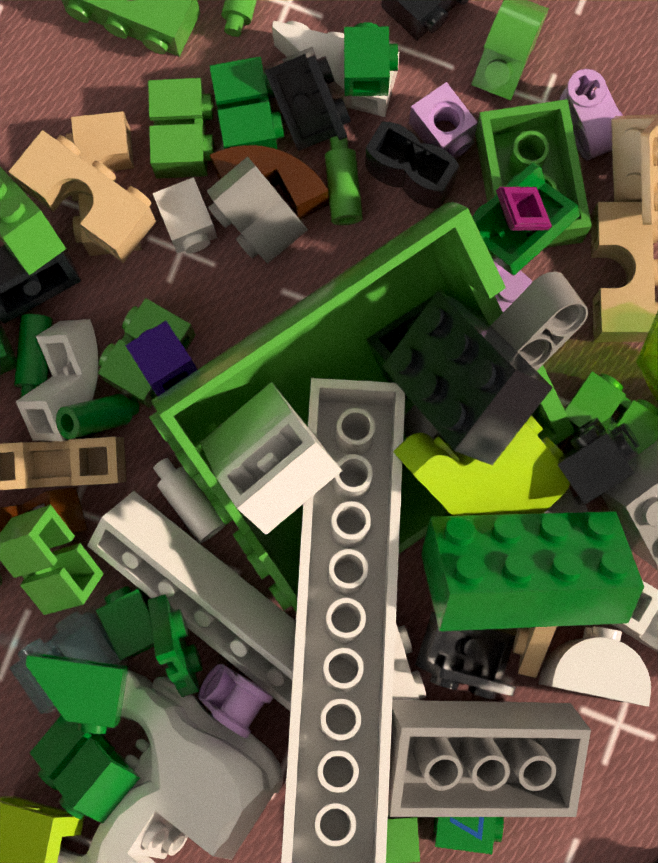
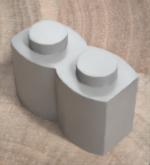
[207,156,308,264]

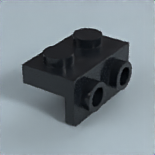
[264,47,351,151]
[415,611,516,700]

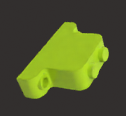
[393,416,570,516]

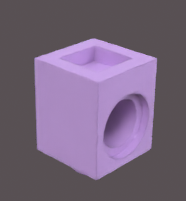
[409,82,478,158]

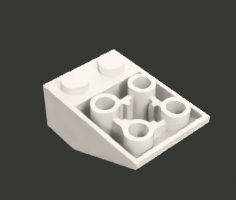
[200,382,342,535]

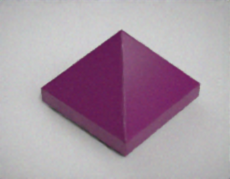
[496,187,552,231]

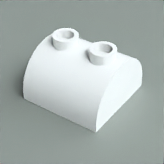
[539,626,651,707]

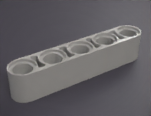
[404,272,588,443]

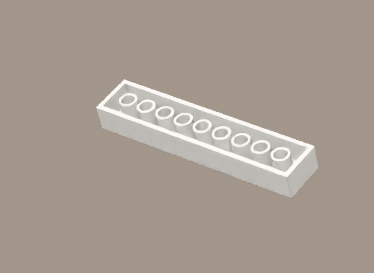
[281,378,405,863]

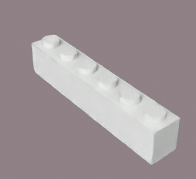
[87,491,296,712]

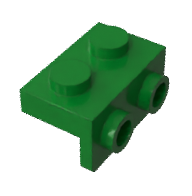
[472,162,580,276]

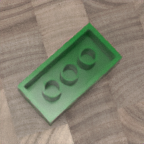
[421,511,645,631]

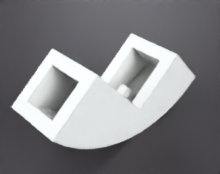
[16,319,98,441]

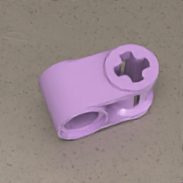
[559,69,623,161]
[198,664,273,738]

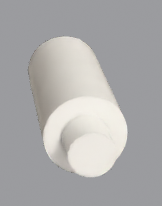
[153,458,225,544]

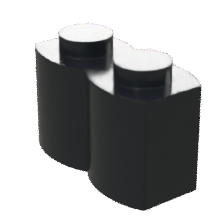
[365,122,459,209]

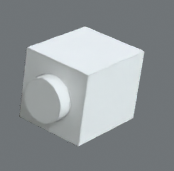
[153,177,217,254]

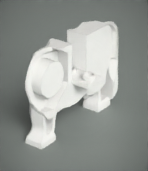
[57,670,283,863]

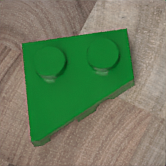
[148,594,203,697]

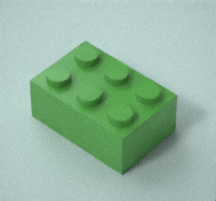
[475,99,592,248]

